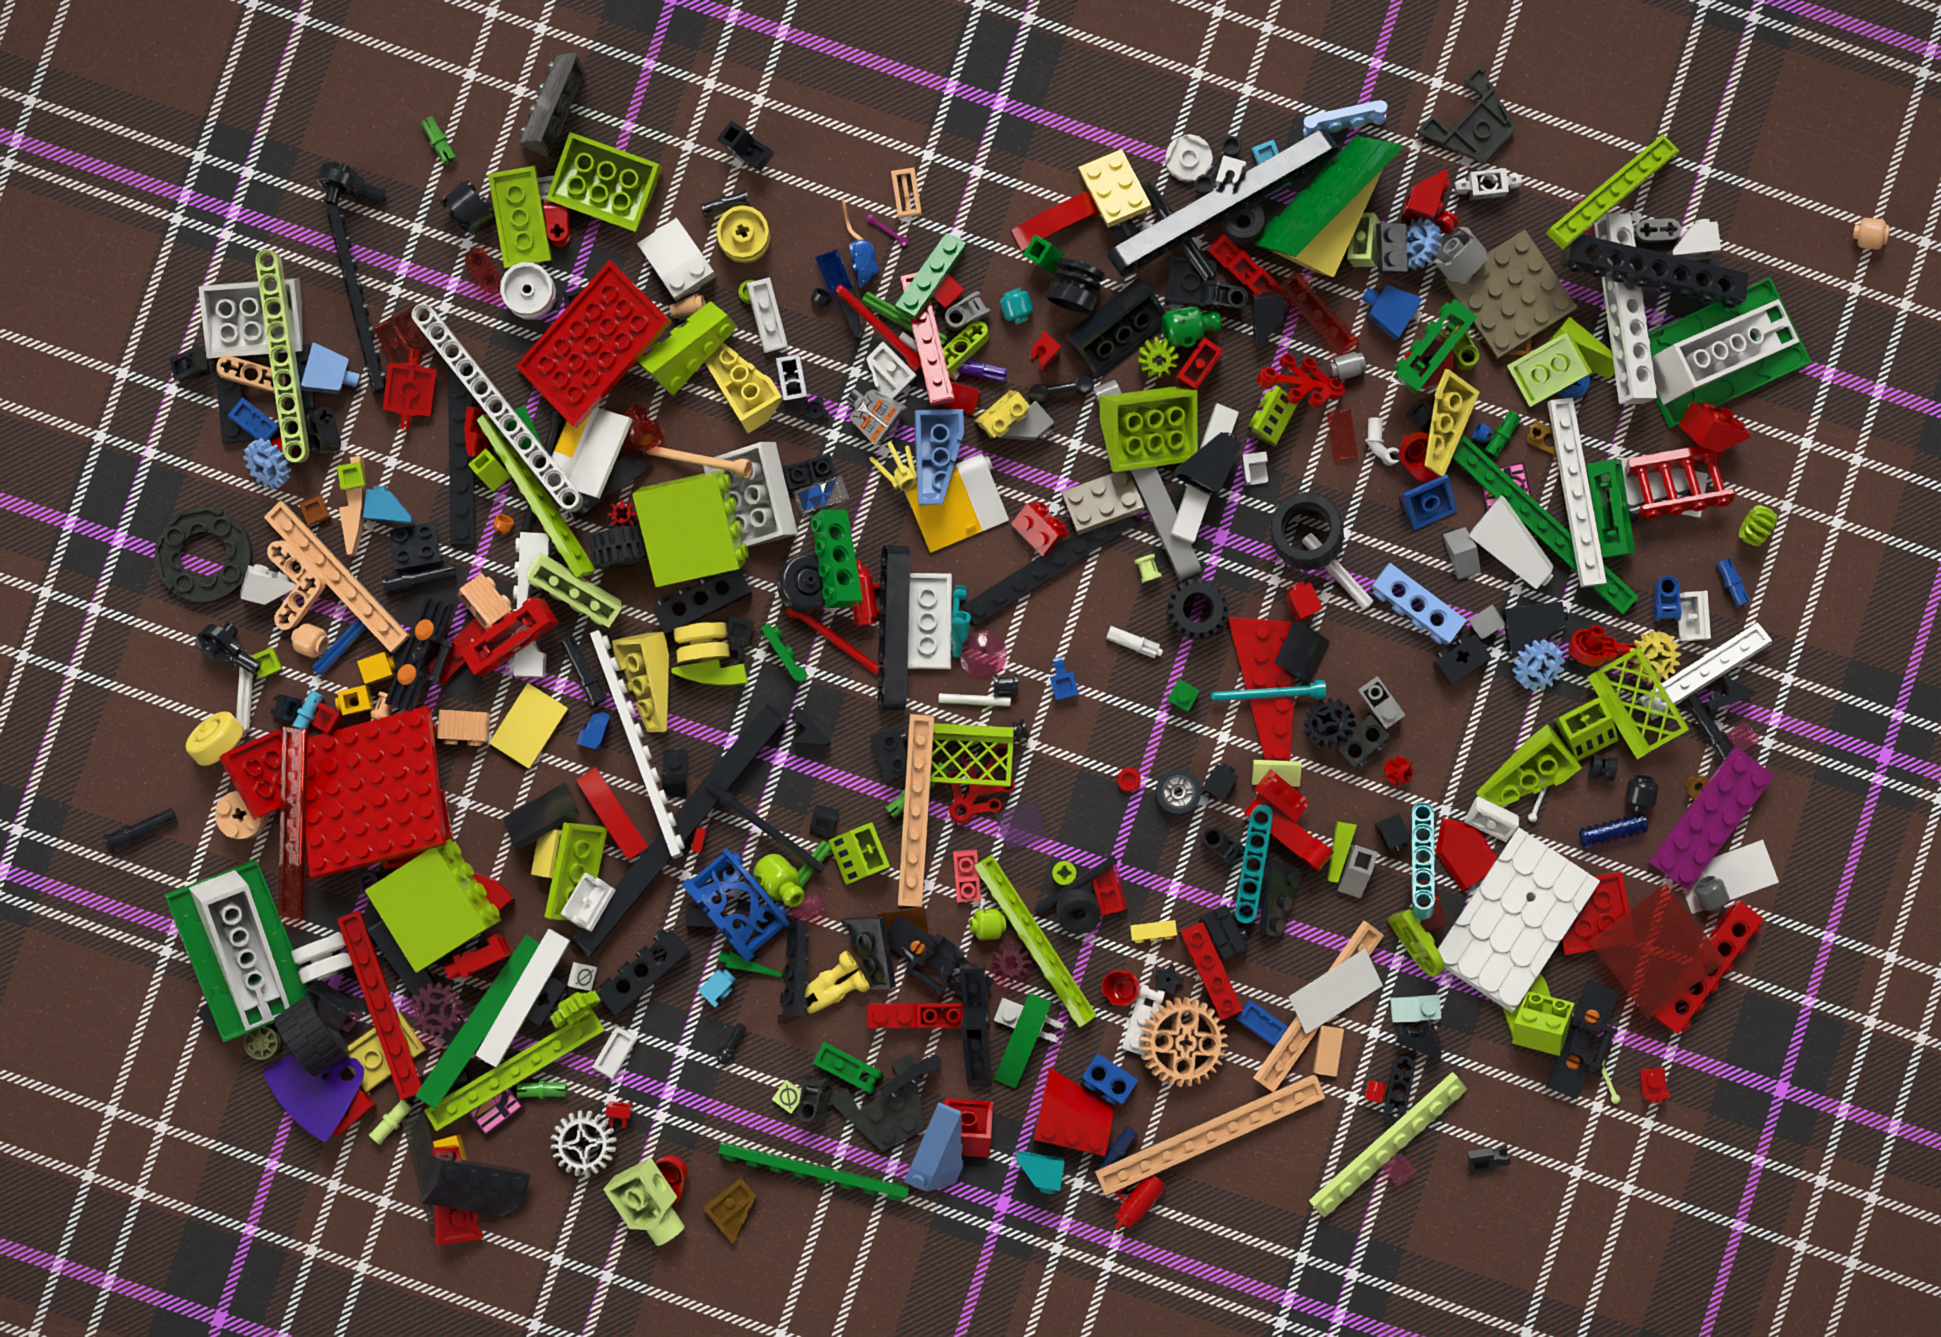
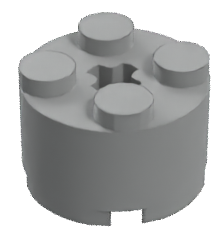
[1431,227,1489,284]

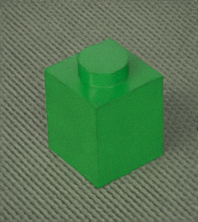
[1023,235,1065,274]
[1166,679,1200,713]

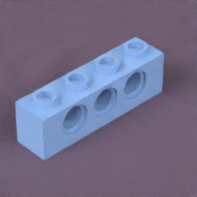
[1370,563,1467,645]

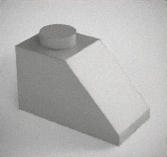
[1002,401,1054,441]

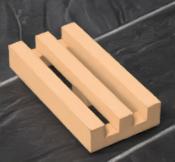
[891,168,922,219]

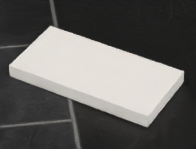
[908,573,952,669]

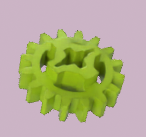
[550,990,601,1028]

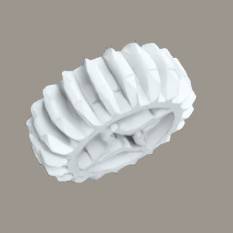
[551,1110,617,1176]

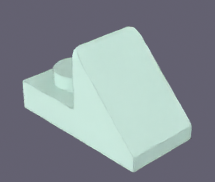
[1390,995,1441,1022]

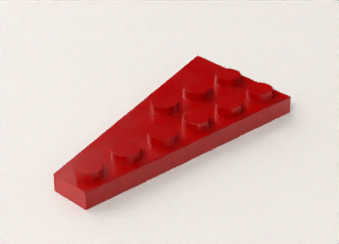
[1227,617,1296,761]

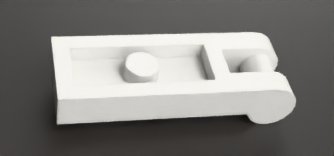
[1121,984,1165,1055]

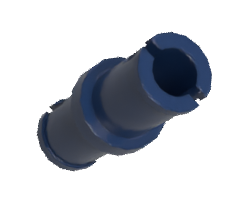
[1097,1125,1139,1168]

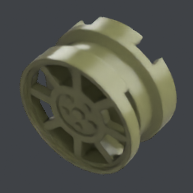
[244,1025,282,1060]

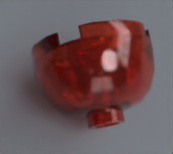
[622,403,664,452]

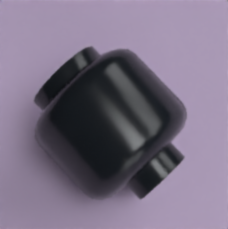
[1625,775,1658,811]

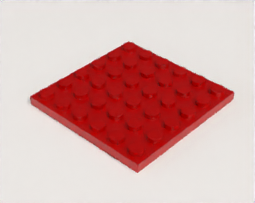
[296,706,447,879]

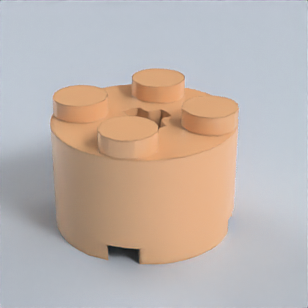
[215,791,270,839]

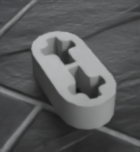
[1634,219,1681,243]

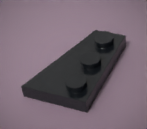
[841,917,896,990]

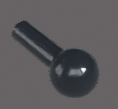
[715,1023,746,1065]

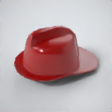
[1399,432,1440,482]

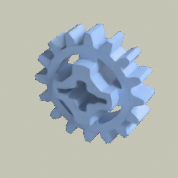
[1406,217,1442,270]
[243,438,291,489]
[1513,640,1565,691]

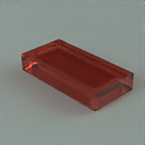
[1326,409,1358,460]

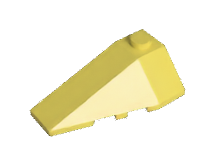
[705,343,783,433]
[1425,369,1480,477]
[612,632,669,732]

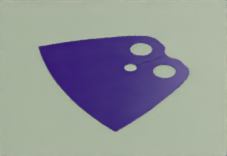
[262,1054,364,1143]

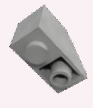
[1358,676,1405,730]
[1337,845,1378,898]

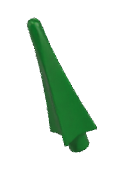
[717,951,782,978]

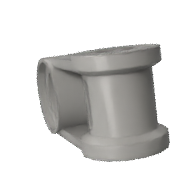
[945,291,991,331]

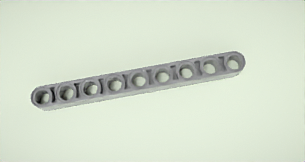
[1093,379,1202,581]

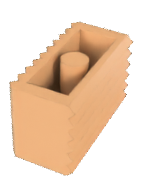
[457,573,512,629]
[437,710,490,746]

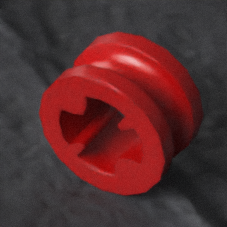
[1434,210,1459,234]

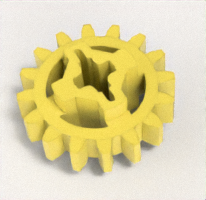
[1629,631,1681,683]

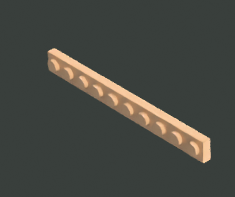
[1095,1074,1325,1196]

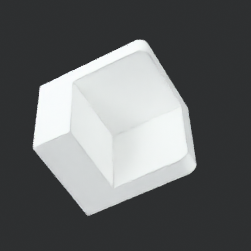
[1241,452,1268,486]

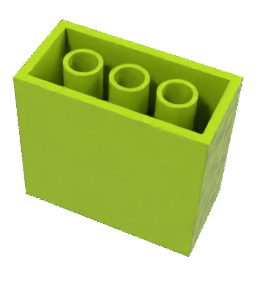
[632,469,748,587]
[365,839,501,973]

